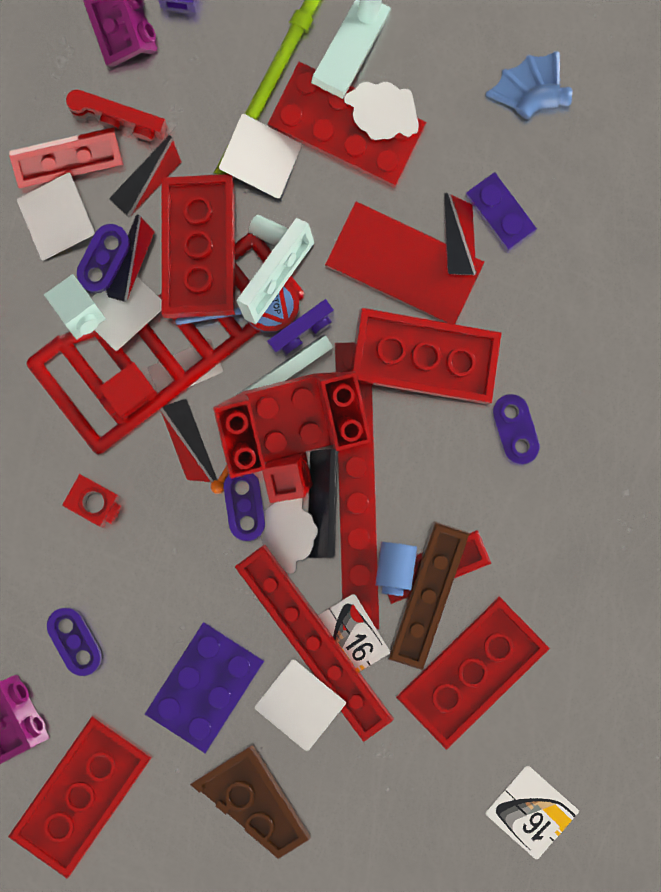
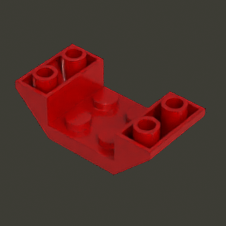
[213,371,371,479]

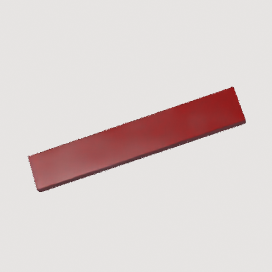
[235,545,394,742]

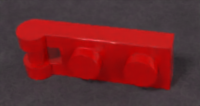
[66,90,167,141]

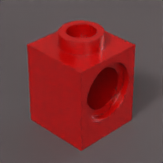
[98,362,158,420]
[262,452,313,503]
[62,474,122,528]

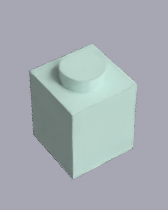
[44,274,106,339]

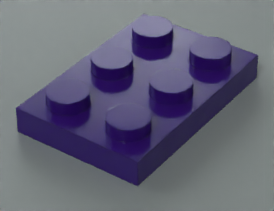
[145,622,264,753]

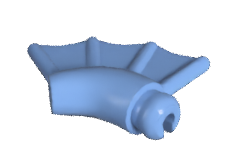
[486,51,572,119]

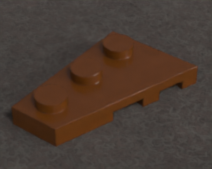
[190,744,311,859]

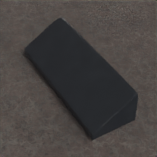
[308,449,338,559]

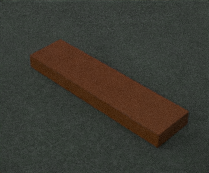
[388,521,469,670]

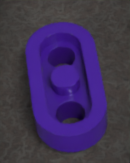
[76,224,130,293]
[492,394,540,465]
[224,473,265,541]
[47,608,102,676]

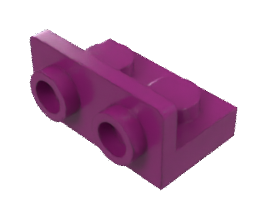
[83,0,157,67]
[0,675,49,764]

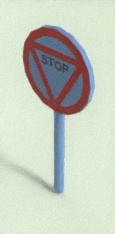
[175,282,299,333]

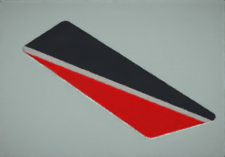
[110,135,181,217]
[444,193,476,275]
[105,214,155,302]
[160,399,217,482]

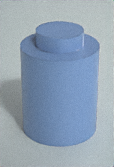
[375,542,417,596]

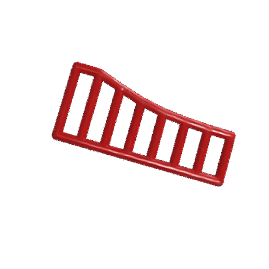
[26,233,304,455]

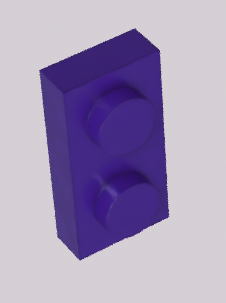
[465,172,537,252]
[267,299,334,357]

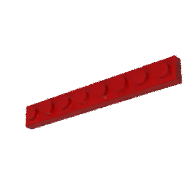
[335,342,379,630]

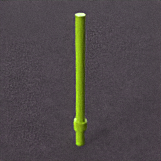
[213,0,320,175]

